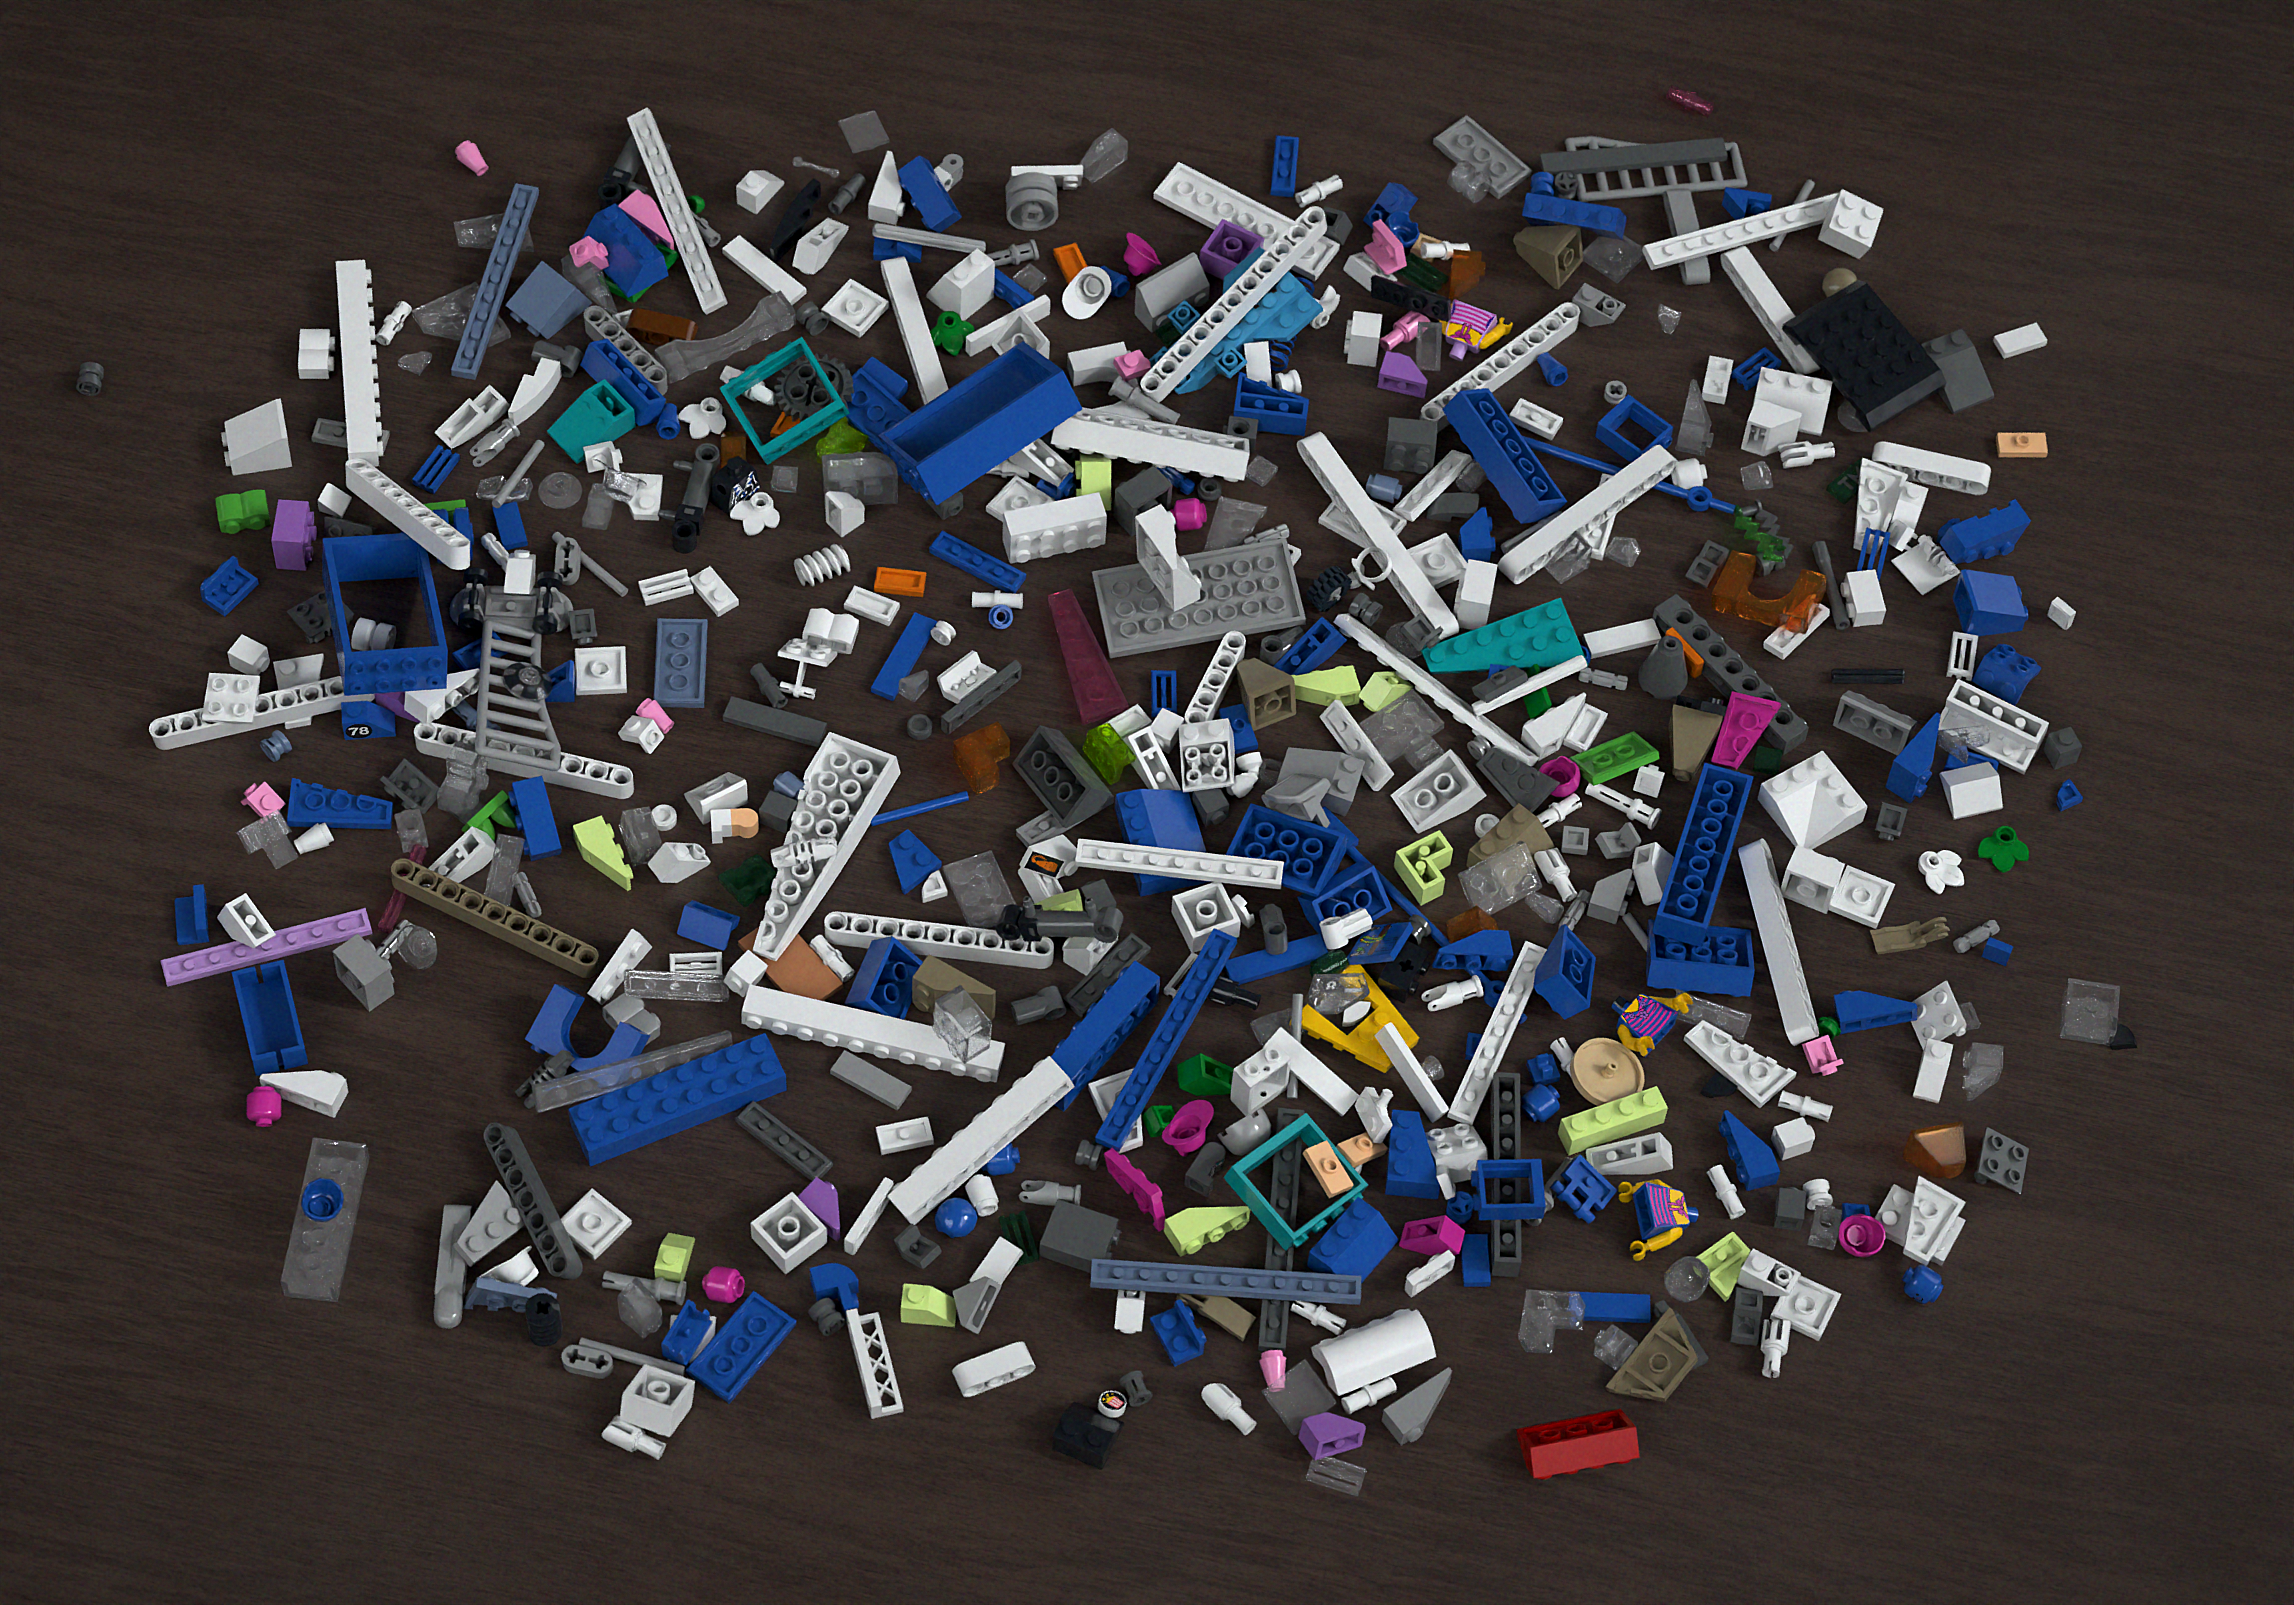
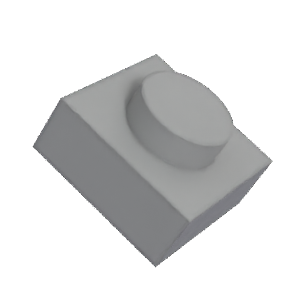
[1561,826,1589,855]

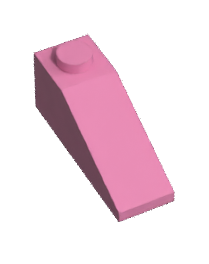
[618,189,674,250]

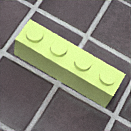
[1558,1086,1668,1155]

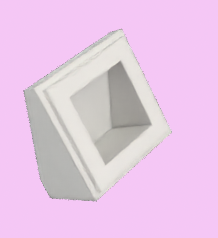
[318,483,352,518]

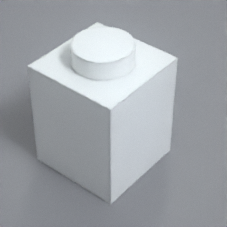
[227,635,270,676]
[1150,708,1185,754]
[723,950,768,998]
[1771,1117,1815,1161]

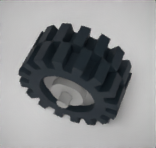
[1306,565,1352,612]

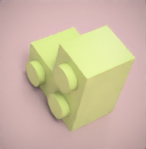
[1075,454,1111,510]
[1394,830,1453,905]

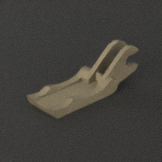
[1870,917,1950,955]
[1176,1293,1256,1341]

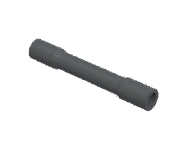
[1811,541,1850,630]

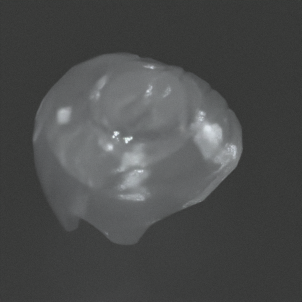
[1664,1256,1710,1303]

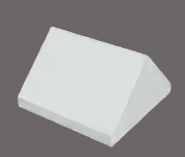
[991,309,1050,359]
[1939,762,2003,820]
[684,772,748,825]

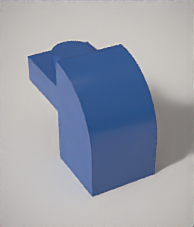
[809,1263,859,1321]

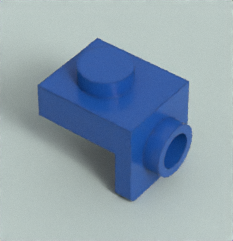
[1036,472,1076,501]

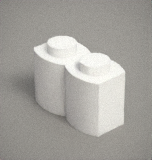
[298,329,335,379]
[803,608,859,654]

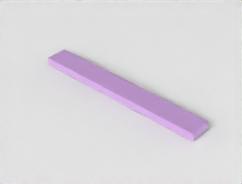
[160,908,372,987]

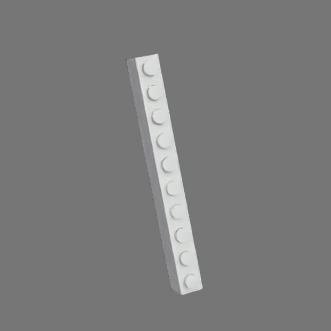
[336,260,383,466]
[741,984,1005,1082]

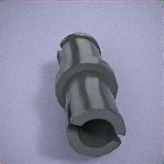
[828,173,866,214]
[750,663,788,709]

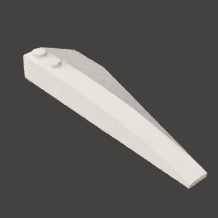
[753,732,900,961]

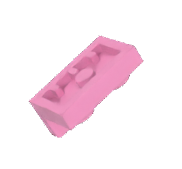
[1364,219,1407,275]

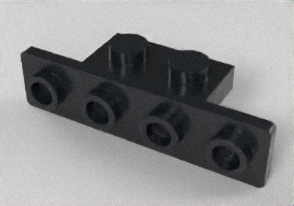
[1371,275,1451,322]

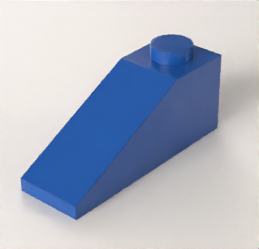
[1273,617,1347,675]
[1834,991,1918,1034]

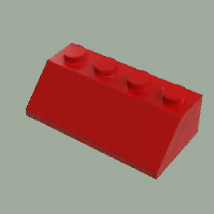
[1516,1409,1639,1479]

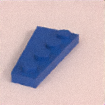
[287,778,393,829]

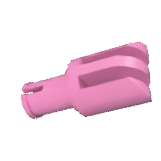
[1379,311,1430,351]

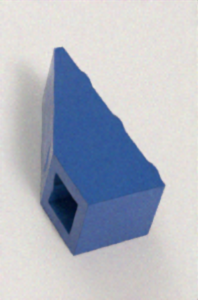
[1432,930,1513,971]
[1718,1110,1780,1191]

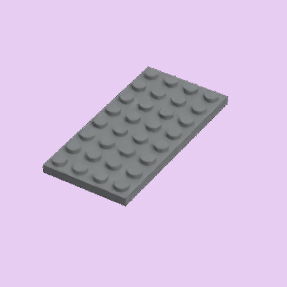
[1092,538,1306,658]

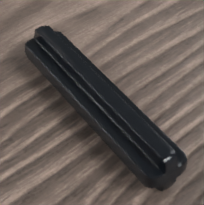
[1831,668,1905,684]

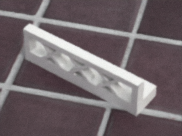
[846,1308,903,1419]

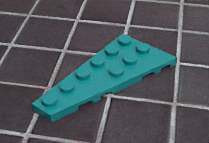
[1421,598,1588,674]

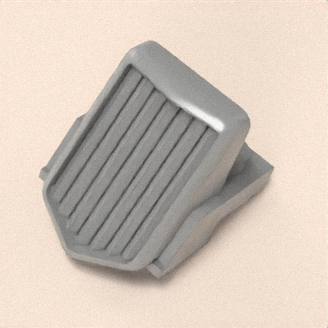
[1261,773,1330,828]

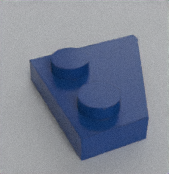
[888,829,942,895]

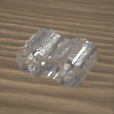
[236,809,291,854]

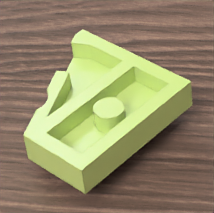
[1691,1231,1750,1302]

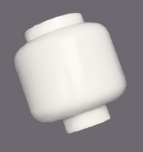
[1671,458,1707,490]

